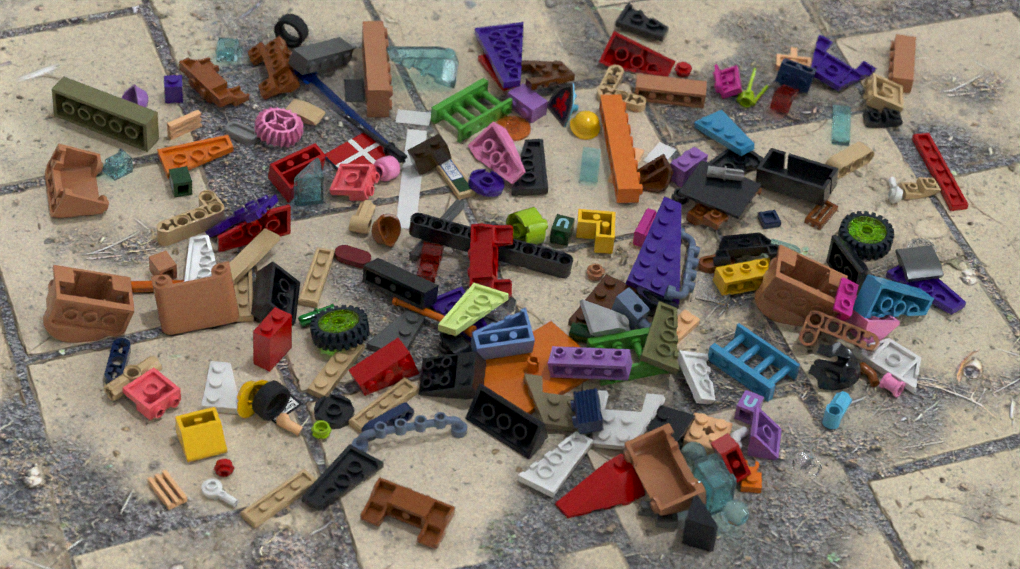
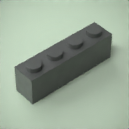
[288,37,354,75]

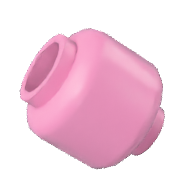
[374,156,400,182]

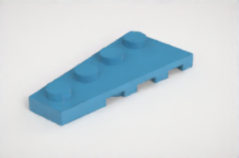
[694,109,755,156]

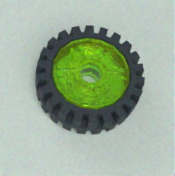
[838,211,894,261]
[310,305,370,352]

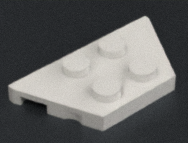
[852,338,921,393]

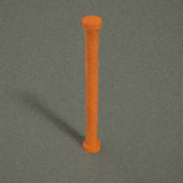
[392,297,476,337]

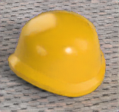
[570,111,601,140]

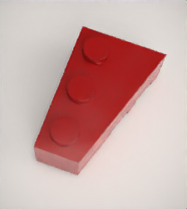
[268,143,326,203]
[348,338,419,396]

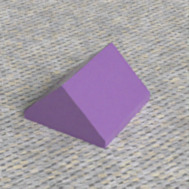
[747,406,781,460]

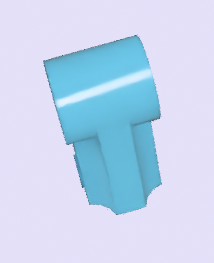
[822,391,852,429]

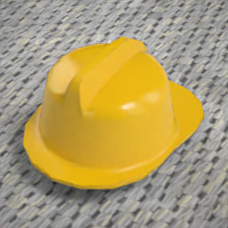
[237,380,268,418]

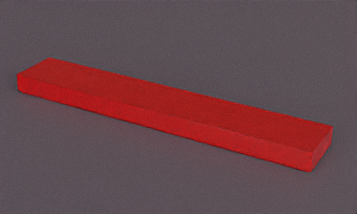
[912,132,969,211]

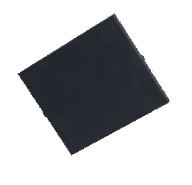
[678,160,762,219]

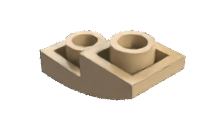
[285,99,326,125]
[898,177,941,199]

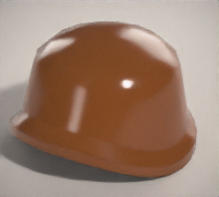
[371,214,401,247]

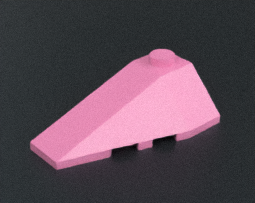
[468,122,525,184]
[845,296,900,344]

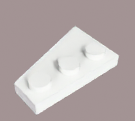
[677,350,716,405]
[201,361,238,414]

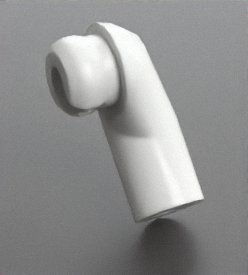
[730,426,749,448]

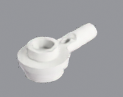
[888,177,903,204]
[201,479,239,507]

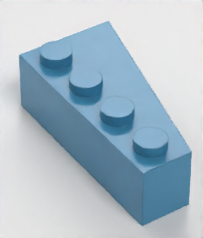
[853,274,934,318]

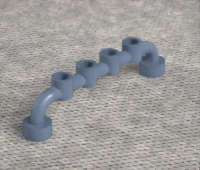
[664,227,700,301]
[352,412,467,452]

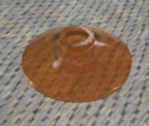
[496,116,531,141]

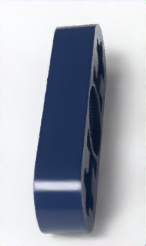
[104,338,131,385]
[361,402,414,441]

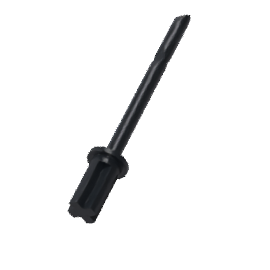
[343,114,408,163]

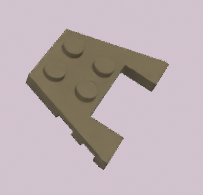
[523,374,600,433]

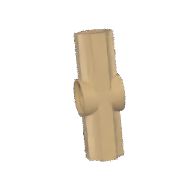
[104,355,162,401]

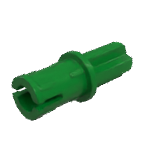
[298,304,335,326]

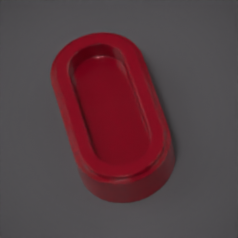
[335,245,371,268]

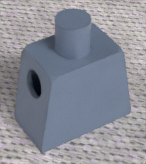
[611,287,651,331]

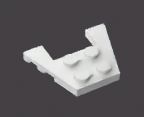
[592,390,665,450]

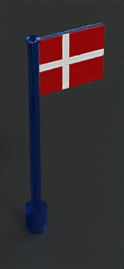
[295,69,389,170]

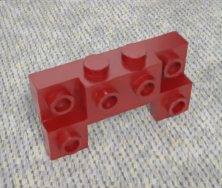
[467,223,513,300]

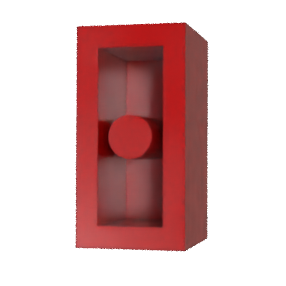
[710,433,751,484]

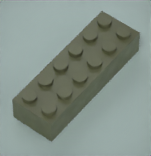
[52,76,159,152]

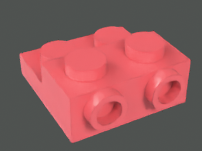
[329,164,379,201]
[123,367,181,420]

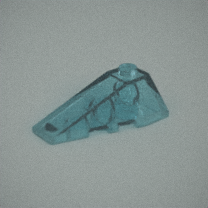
[386,46,459,88]

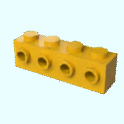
[713,257,770,297]

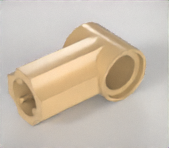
[349,200,376,235]

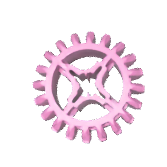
[254,107,303,148]

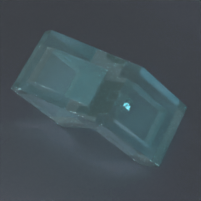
[579,147,601,183]

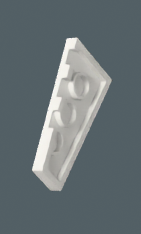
[184,235,217,282]

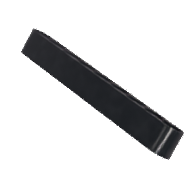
[409,213,573,278]

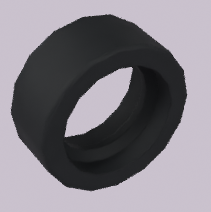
[274,13,309,48]
[252,380,290,421]

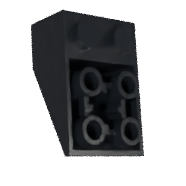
[419,351,486,400]

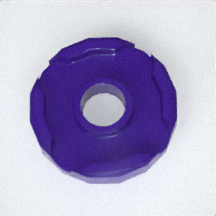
[468,169,505,197]

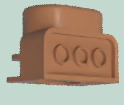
[755,244,847,326]
[43,265,135,343]

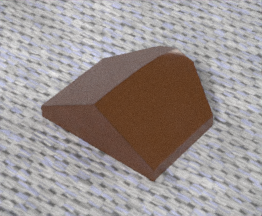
[637,154,674,193]

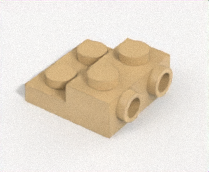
[863,73,904,113]

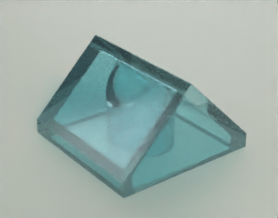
[294,157,324,206]

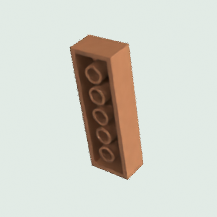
[362,21,393,117]

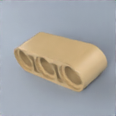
[826,141,874,179]

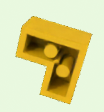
[576,209,616,254]

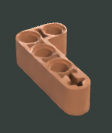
[799,311,880,352]

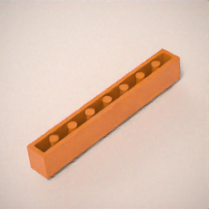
[599,94,643,203]

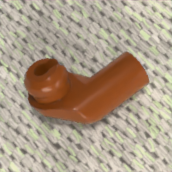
[860,362,880,387]

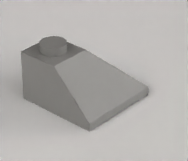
[579,299,630,337]

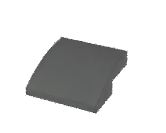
[895,245,944,282]

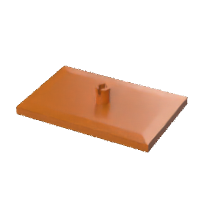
[484,321,589,415]

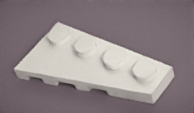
[517,431,593,498]

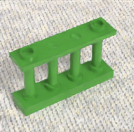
[431,78,513,143]
[586,327,671,386]

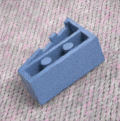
[471,307,535,360]

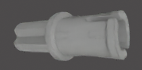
[707,165,744,181]

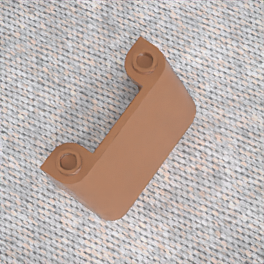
[45,143,109,219]
[151,261,239,335]
[623,423,706,516]

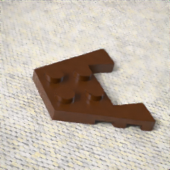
[521,60,575,90]

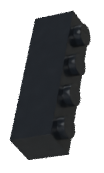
[362,258,439,310]

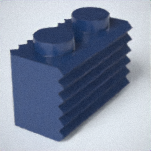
[570,388,604,434]

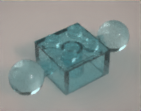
[681,442,749,527]

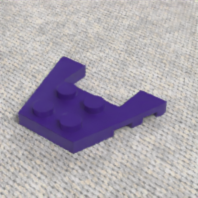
[810,34,877,91]
[205,194,279,237]

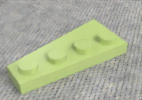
[438,283,508,336]

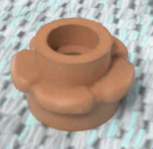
[587,263,605,281]

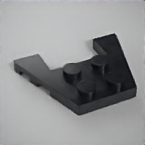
[713,232,778,266]

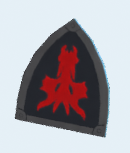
[547,84,578,127]

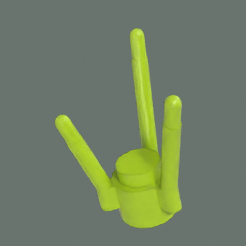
[737,68,769,108]

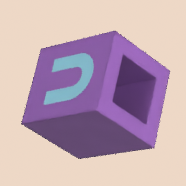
[734,390,764,425]

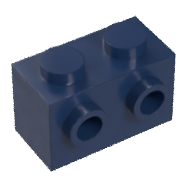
[775,58,817,93]

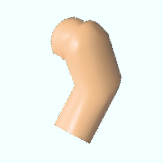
[276,413,303,435]

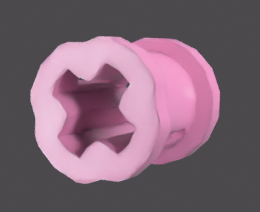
[879,372,906,397]

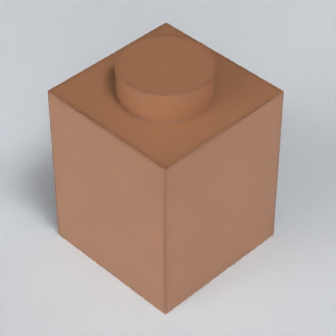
[149,250,177,280]

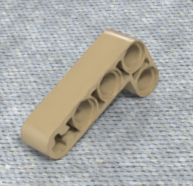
[157,190,225,246]

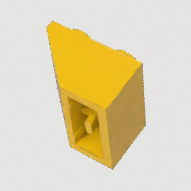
[175,407,227,462]

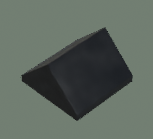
[681,495,718,552]

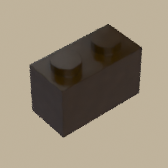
[407,134,452,175]

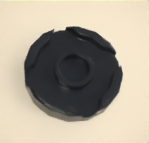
[314,394,354,429]

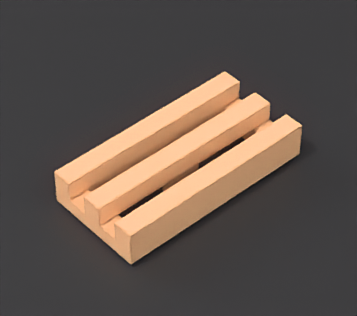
[167,110,202,140]
[148,470,187,510]

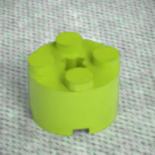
[506,207,548,245]

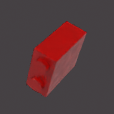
[253,307,292,372]

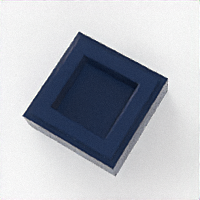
[757,210,781,229]

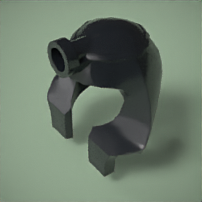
[808,342,861,390]

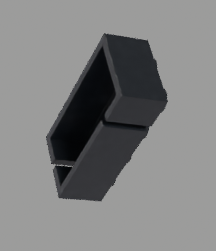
[756,148,839,206]

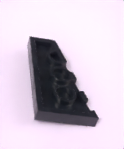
[647,405,696,442]

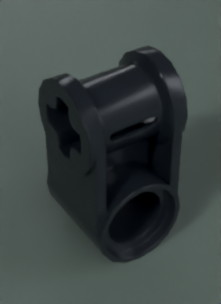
[439,331,473,355]

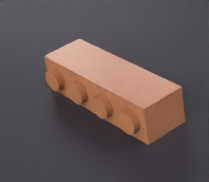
[888,34,916,93]
[635,74,707,108]

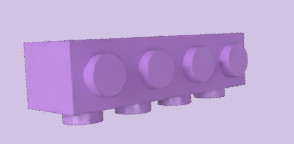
[548,346,632,380]

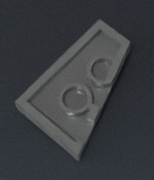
[366,310,425,352]

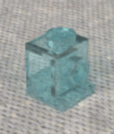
[216,37,243,62]
[103,148,133,181]

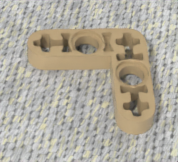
[597,65,646,112]

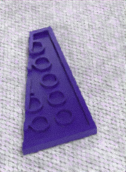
[474,22,524,88]
[625,196,681,305]

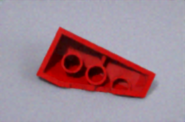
[599,31,676,77]
[217,204,291,252]
[555,453,645,519]

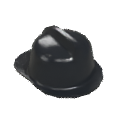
[636,287,679,317]

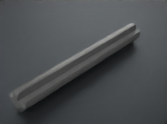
[409,199,464,261]

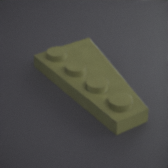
[640,301,679,374]

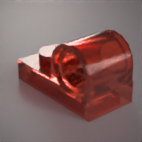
[770,85,799,114]
[416,242,443,283]

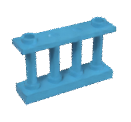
[708,323,800,402]

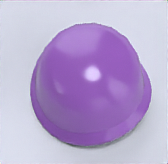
[122,84,148,107]

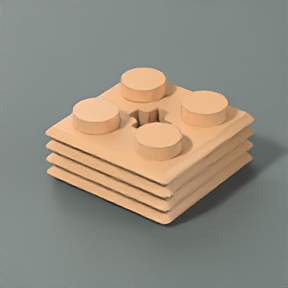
[683,412,733,459]

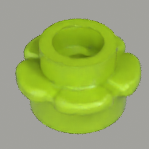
[311,420,331,439]

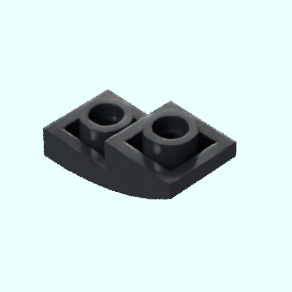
[862,108,903,128]

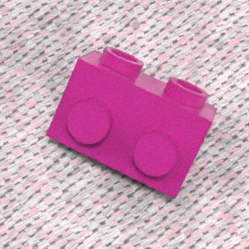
[712,64,742,99]
[833,277,859,325]

